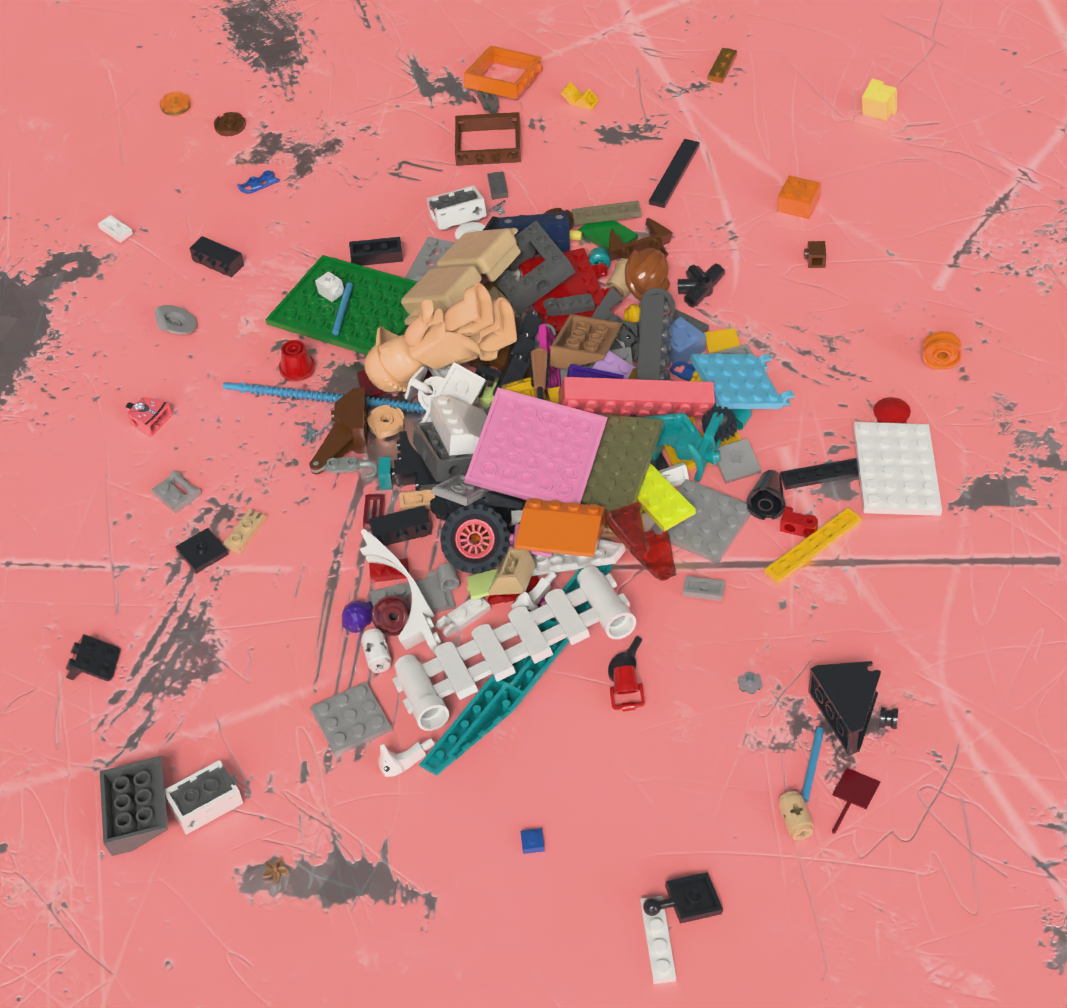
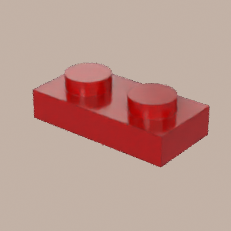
[369,558,410,583]

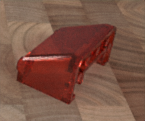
[605,502,676,581]

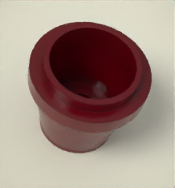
[372,596,411,636]

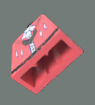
[125,397,172,438]

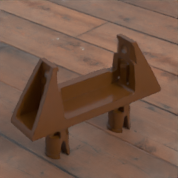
[608,217,673,261]

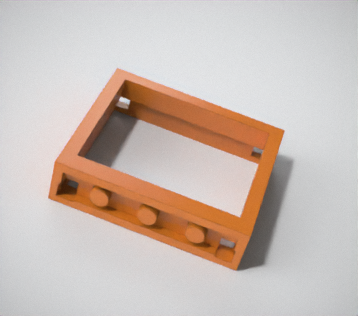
[464,45,543,99]

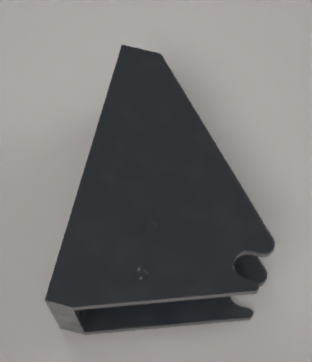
[808,661,881,756]

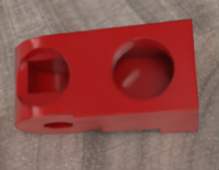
[780,506,818,537]

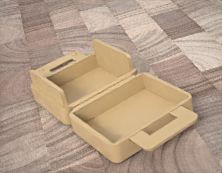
[401,228,520,325]

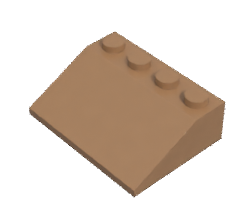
[550,314,623,369]

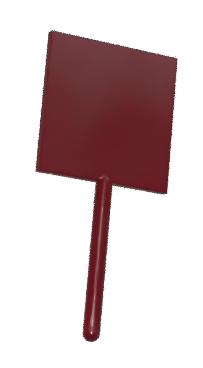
[832,768,881,834]

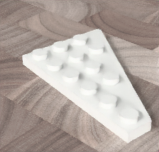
[496,539,626,576]

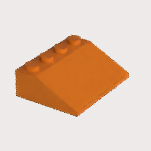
[515,498,605,557]

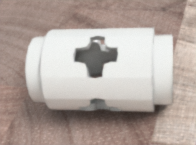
[361,629,391,673]

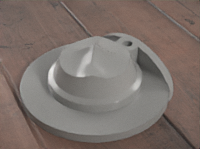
[154,305,197,335]

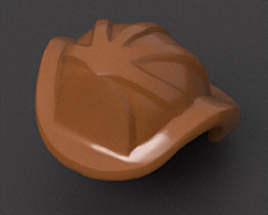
[625,248,670,301]

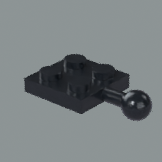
[643,872,723,924]

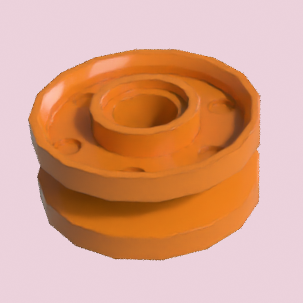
[922,331,962,370]

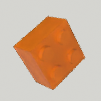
[777,175,821,219]

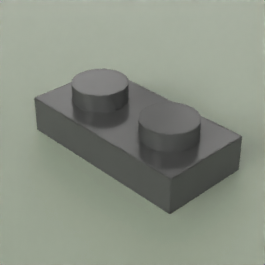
[487,171,508,200]

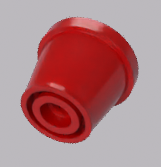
[279,340,315,381]

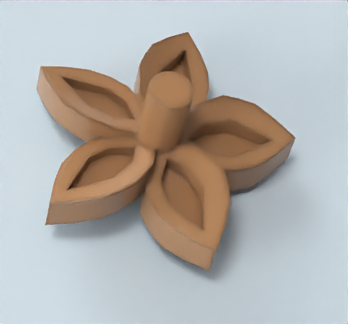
[263,858,289,884]

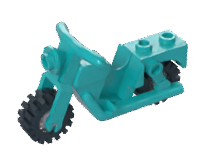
[634,406,737,482]

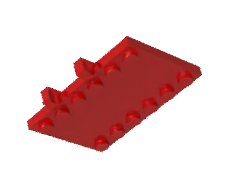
[518,248,617,336]

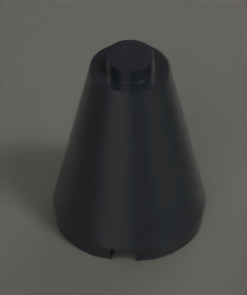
[747,470,785,520]

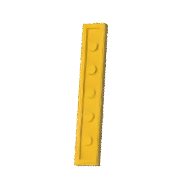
[764,507,862,585]

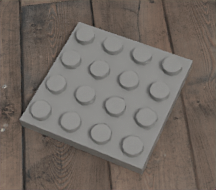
[649,479,751,564]

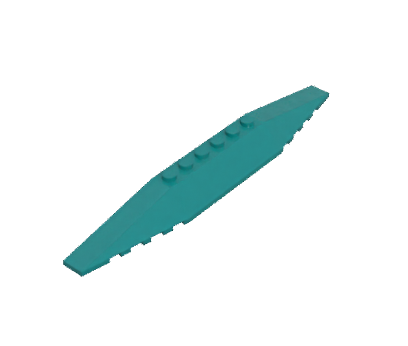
[419,538,616,776]

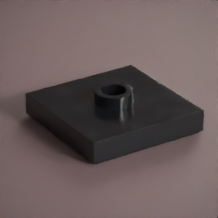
[175,528,229,574]

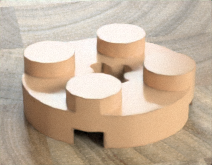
[367,405,405,439]

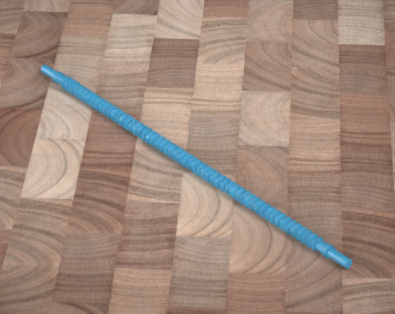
[223,382,427,414]

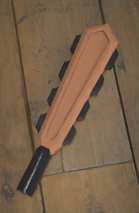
[529,347,550,400]

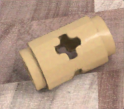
[778,791,814,840]

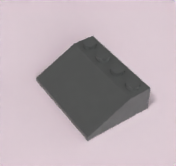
[100,756,168,856]

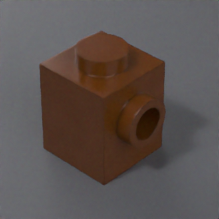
[804,241,826,268]

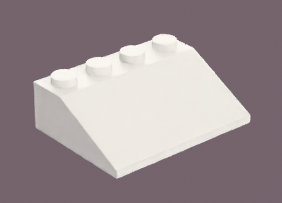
[430,395,487,455]

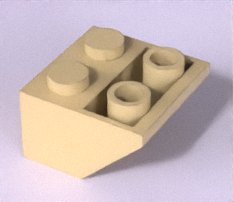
[488,548,536,595]

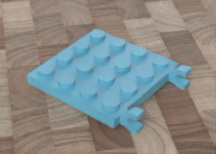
[690,353,795,409]

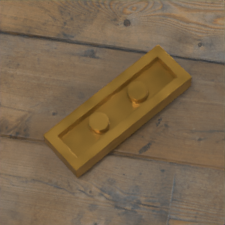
[708,47,737,83]

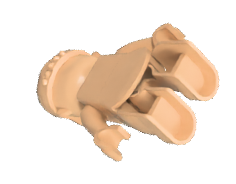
[364,283,517,392]

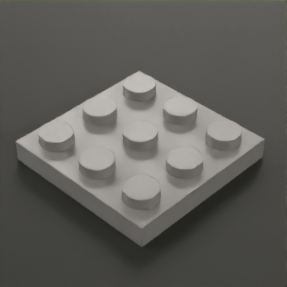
[310,682,392,757]

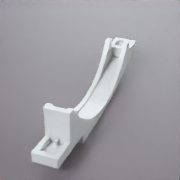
[360,529,442,655]

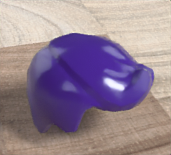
[342,600,373,633]

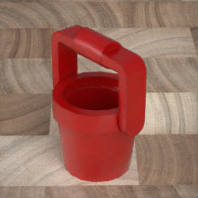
[610,666,645,712]

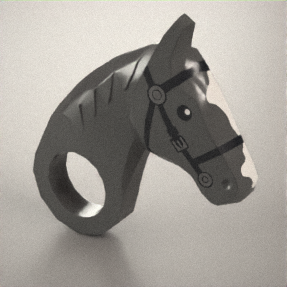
[607,288,675,362]

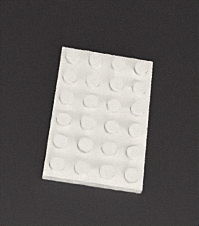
[853,422,942,516]

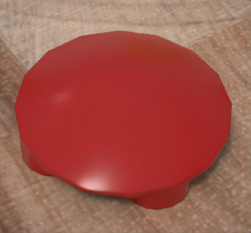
[873,397,911,424]

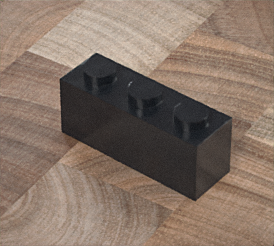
[189,236,244,278]
[349,237,403,266]
[369,505,432,546]

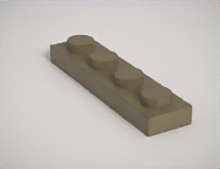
[572,200,641,225]

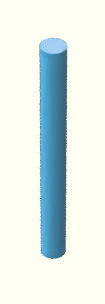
[332,282,353,335]
[801,727,824,803]

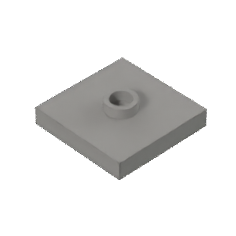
[717,439,761,484]

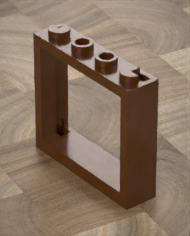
[455,112,521,166]

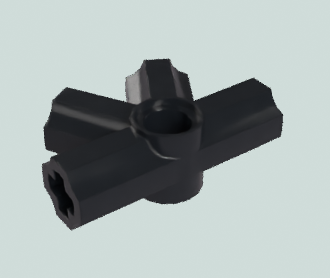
[677,263,725,308]

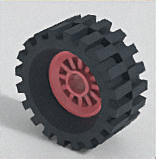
[440,504,510,574]

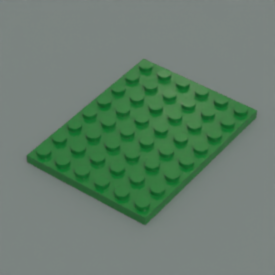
[265,255,417,355]

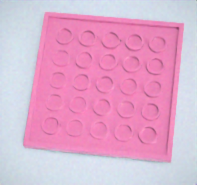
[464,388,608,504]

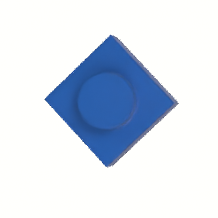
[520,828,545,854]

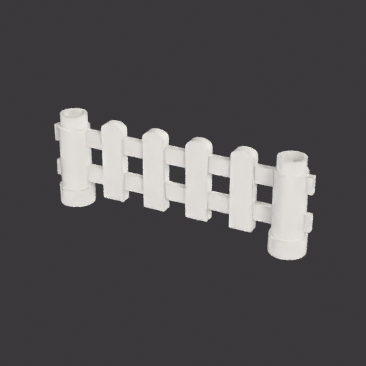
[392,566,636,731]

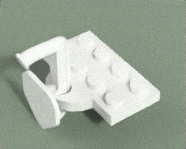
[405,362,487,423]

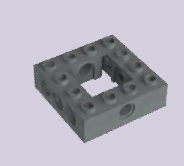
[494,221,576,314]
[413,422,474,482]

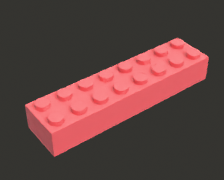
[558,377,715,419]

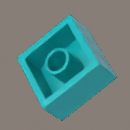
[378,457,393,490]

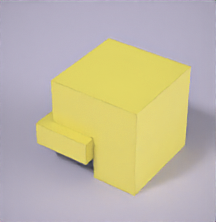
[862,78,898,121]

